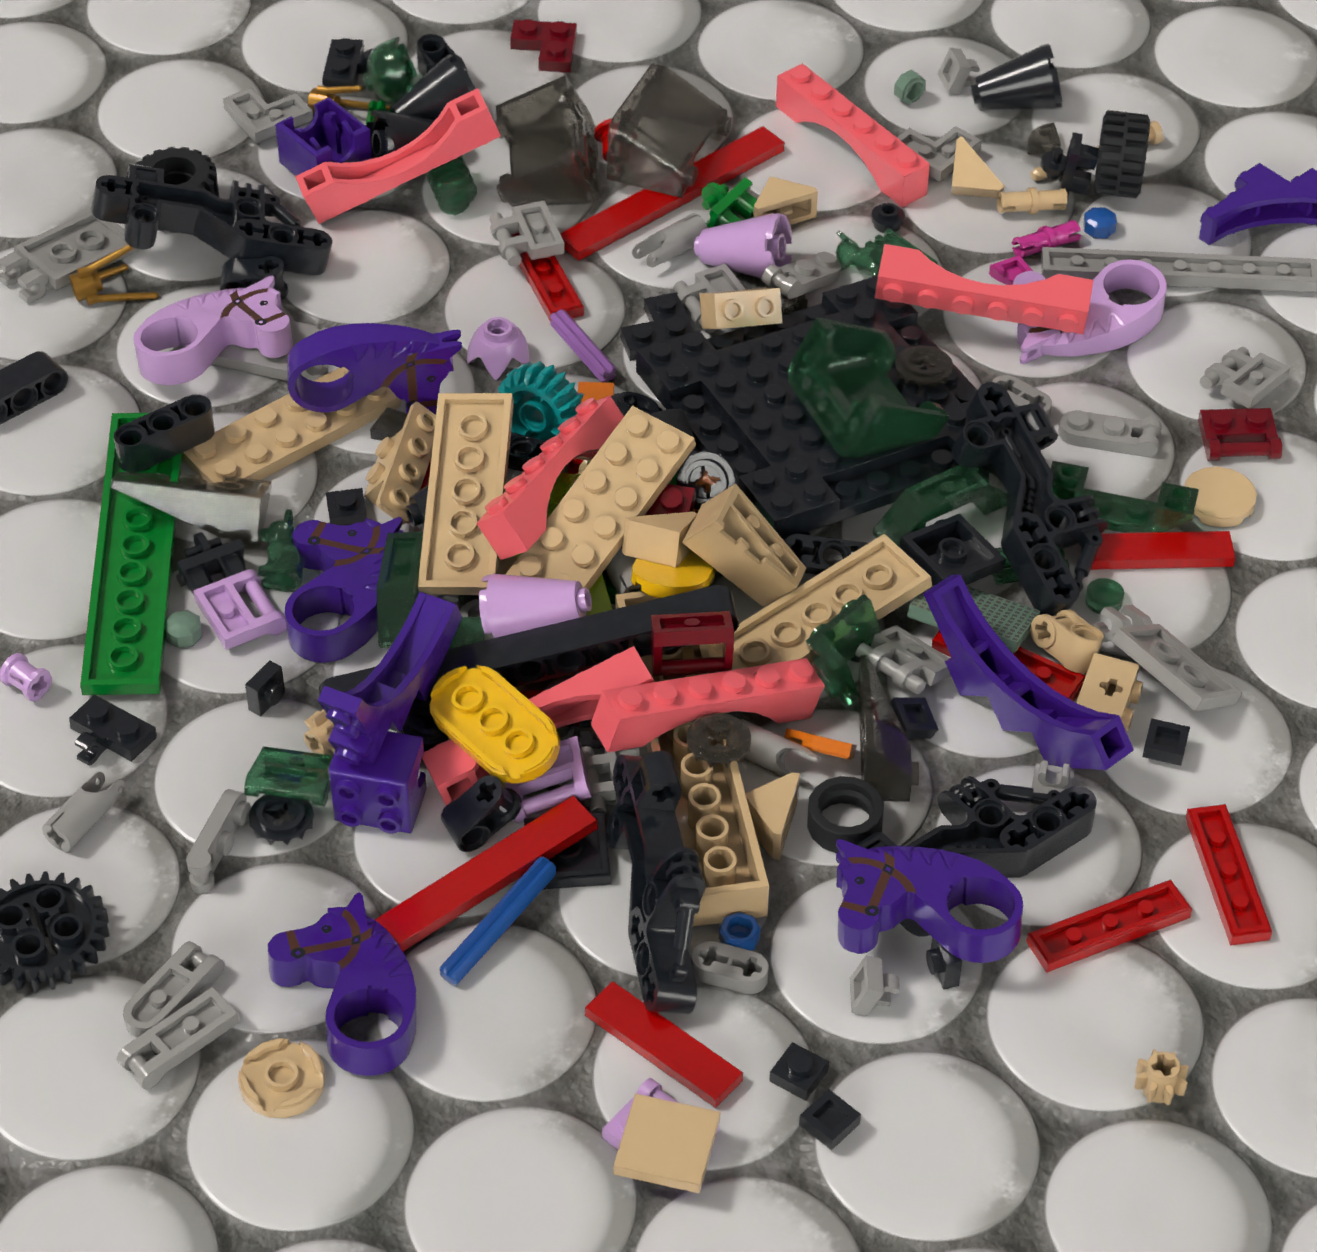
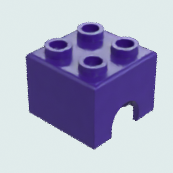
[275,97,372,176]
[328,731,427,834]

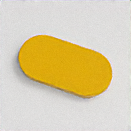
[631,551,717,598]
[429,665,560,783]

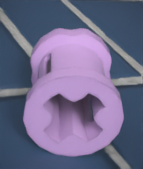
[0,653,52,701]

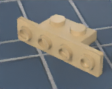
[364,402,436,525]

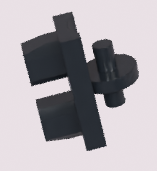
[1040,132,1099,198]
[176,532,246,595]

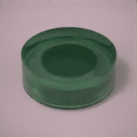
[1085,578,1124,614]

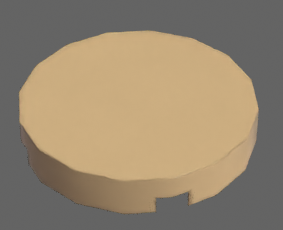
[1182,467,1257,528]
[238,1038,325,1118]

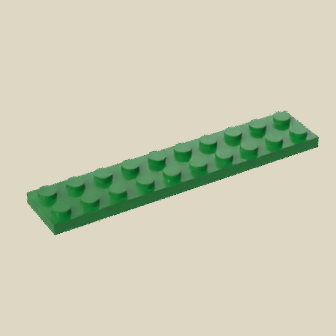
[80,413,183,696]

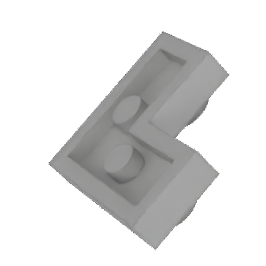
[223,87,313,143]
[897,126,982,182]

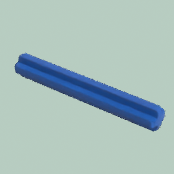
[440,857,556,985]

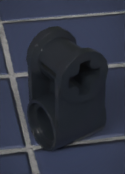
[417,34,468,76]
[220,256,289,300]
[441,775,522,852]

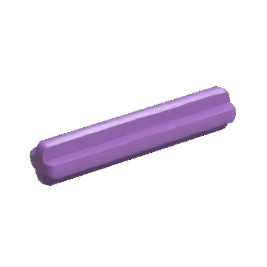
[550,309,616,383]

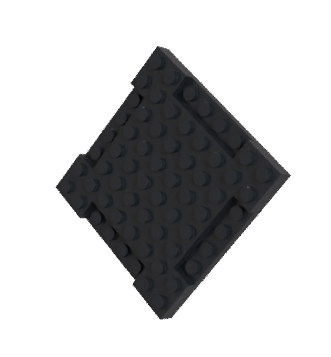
[636,275,995,540]

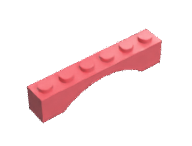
[776,63,930,207]
[295,88,501,224]
[875,244,1093,334]
[476,396,624,560]
[422,646,654,806]
[591,658,825,753]

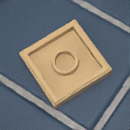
[613,1093,721,1194]

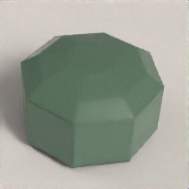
[894,69,926,104]
[165,610,203,648]

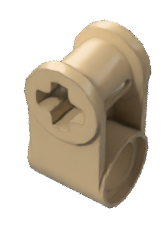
[1030,609,1104,674]

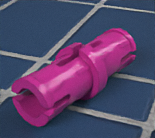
[1012,220,1081,258]

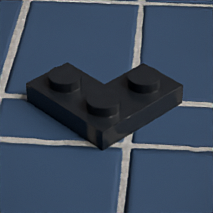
[620,292,695,361]

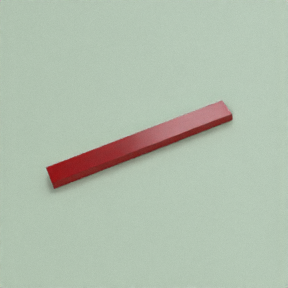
[560,126,785,261]

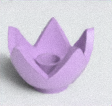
[467,317,529,380]

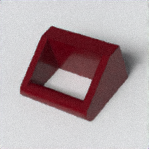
[651,611,734,676]

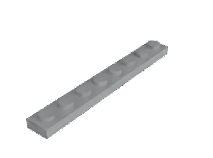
[1041,247,1317,292]

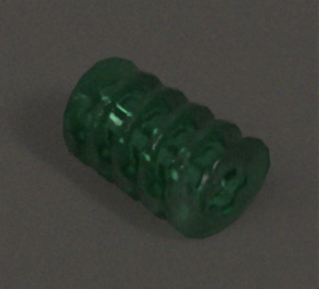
[425,155,477,215]

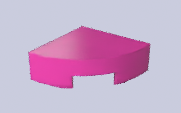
[989,255,1033,285]

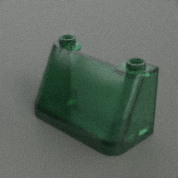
[788,317,949,458]

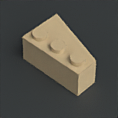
[682,484,806,608]

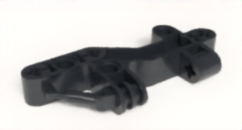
[91,164,333,275]
[951,382,1108,616]
[606,751,706,1014]
[856,776,1097,937]

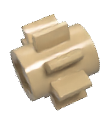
[304,709,335,758]
[1134,1050,1189,1105]

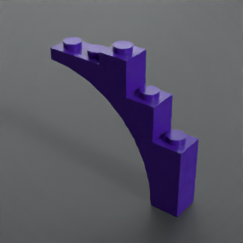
[1199,163,1317,245]
[923,575,1134,770]
[317,592,462,765]

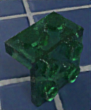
[805,595,881,706]

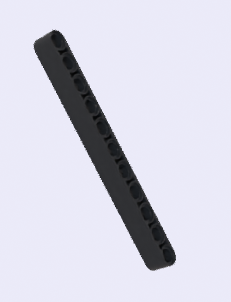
[319,585,739,711]

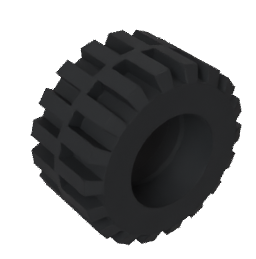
[1094,110,1150,199]
[135,147,220,232]

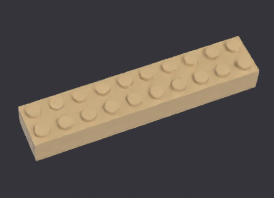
[615,591,769,927]

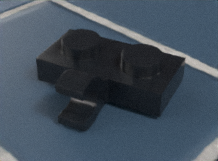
[322,38,383,87]
[69,694,157,766]

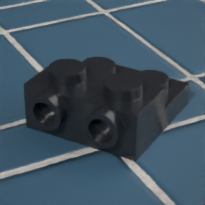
[899,513,1006,585]

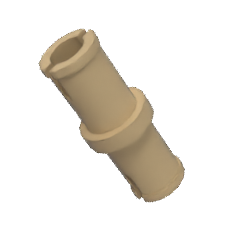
[997,187,1068,214]

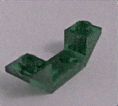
[1050,461,1199,533]
[873,465,1009,547]
[376,532,423,648]

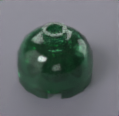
[363,36,417,104]

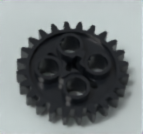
[0,871,110,992]

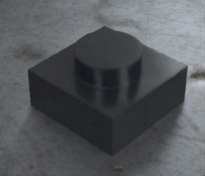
[326,488,367,525]
[245,660,285,717]
[886,697,939,739]
[1142,718,1190,766]
[926,937,962,990]
[769,1042,829,1101]
[799,1089,861,1150]

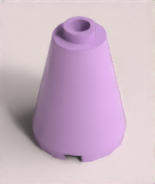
[694,213,792,279]
[479,574,592,638]

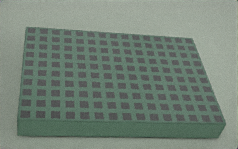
[907,582,1041,654]

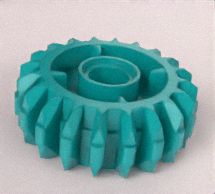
[498,361,584,441]

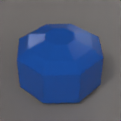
[1083,207,1117,238]
[719,912,761,951]

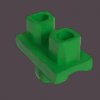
[701,177,757,228]

